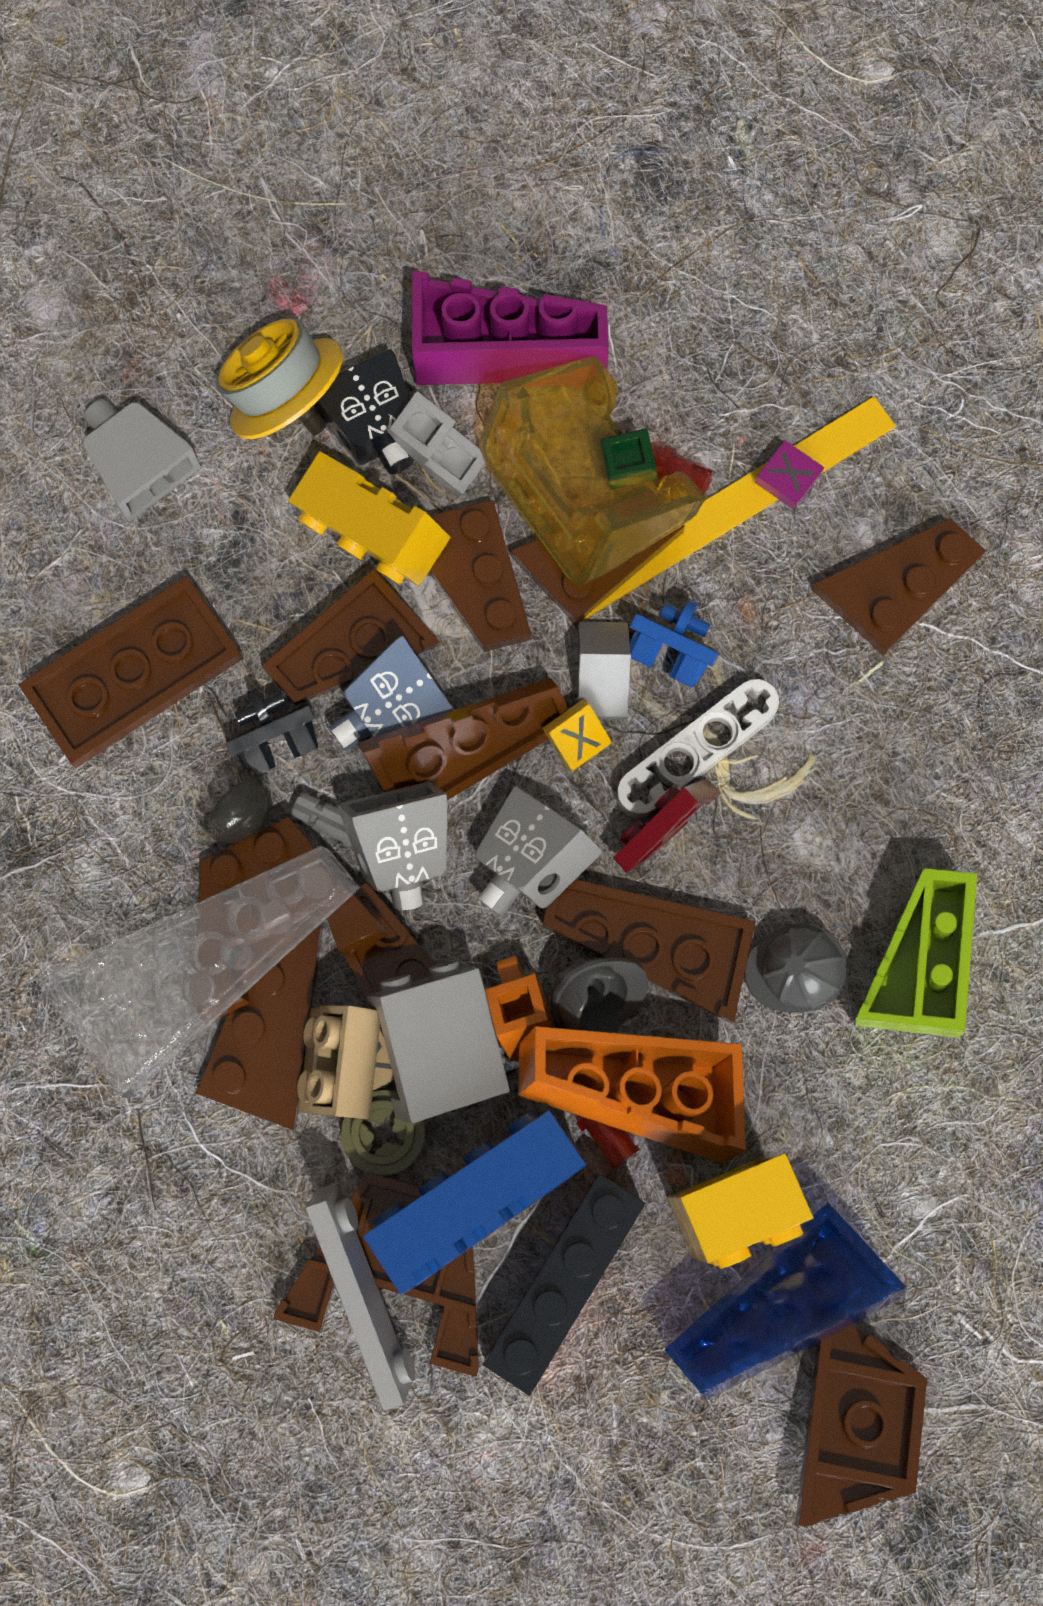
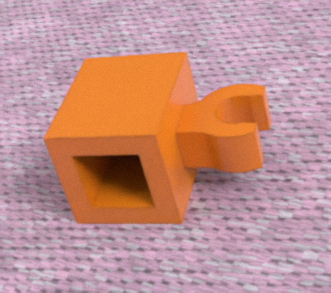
[485,956,555,1061]

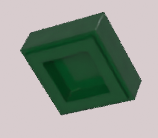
[599,428,658,490]

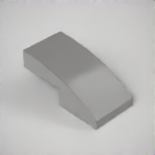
[387,391,490,498]

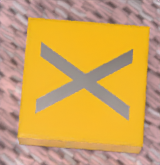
[542,699,612,772]

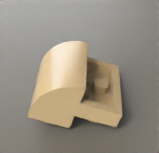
[297,1006,380,1120]

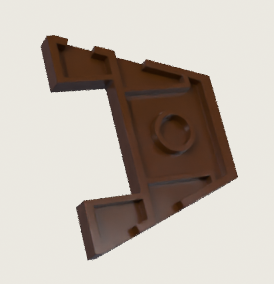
[198,817,388,1022]
[273,1172,479,1377]

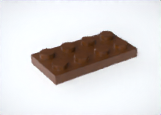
[18,575,243,768]

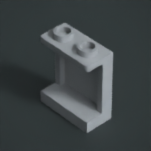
[366,960,510,1124]

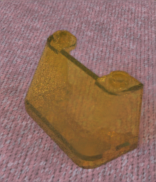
[480,355,705,585]

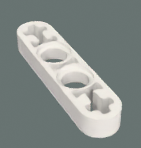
[616,679,779,819]

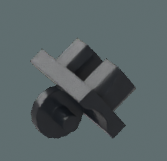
[225,687,318,778]

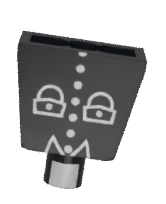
[314,348,414,475]

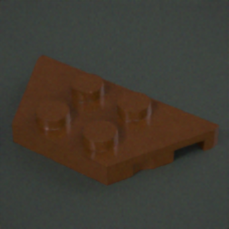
[795,1305,927,1527]

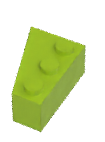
[855,868,977,1038]

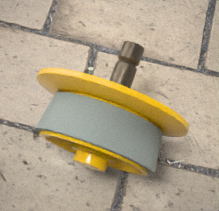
[216,317,343,439]

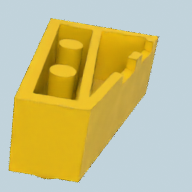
[288,451,451,587]

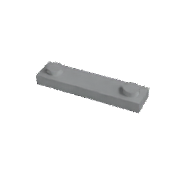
[305,1182,415,1411]

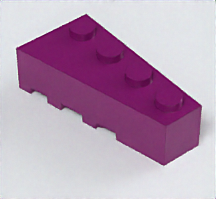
[412,270,609,385]

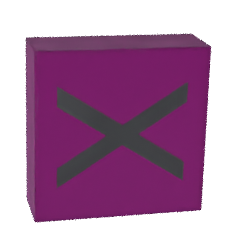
[755,440,825,510]

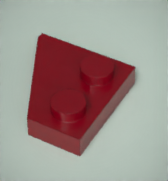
[613,779,721,873]

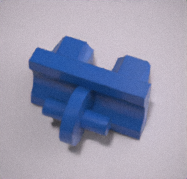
[630,598,720,687]

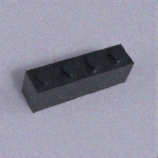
[483,1174,646,1396]

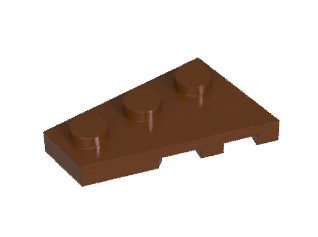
[511,492,685,625]
[812,518,986,656]

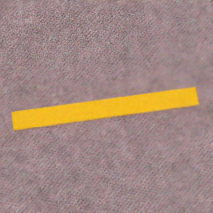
[585,396,896,619]

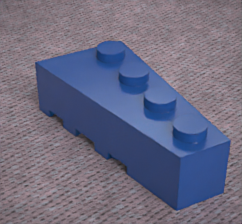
[363,1110,586,1295]

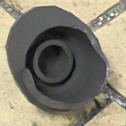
[745,923,847,1013]
[550,957,649,1033]

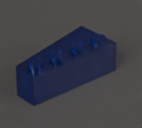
[664,1202,906,1401]

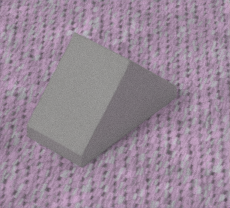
[578,622,631,720]

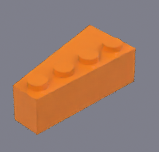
[518,1026,746,1163]

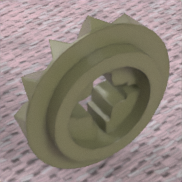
[341,1090,426,1176]

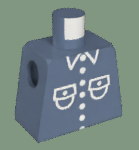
[329,636,454,751]

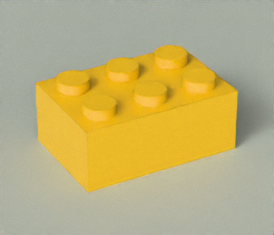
[667,1153,814,1269]

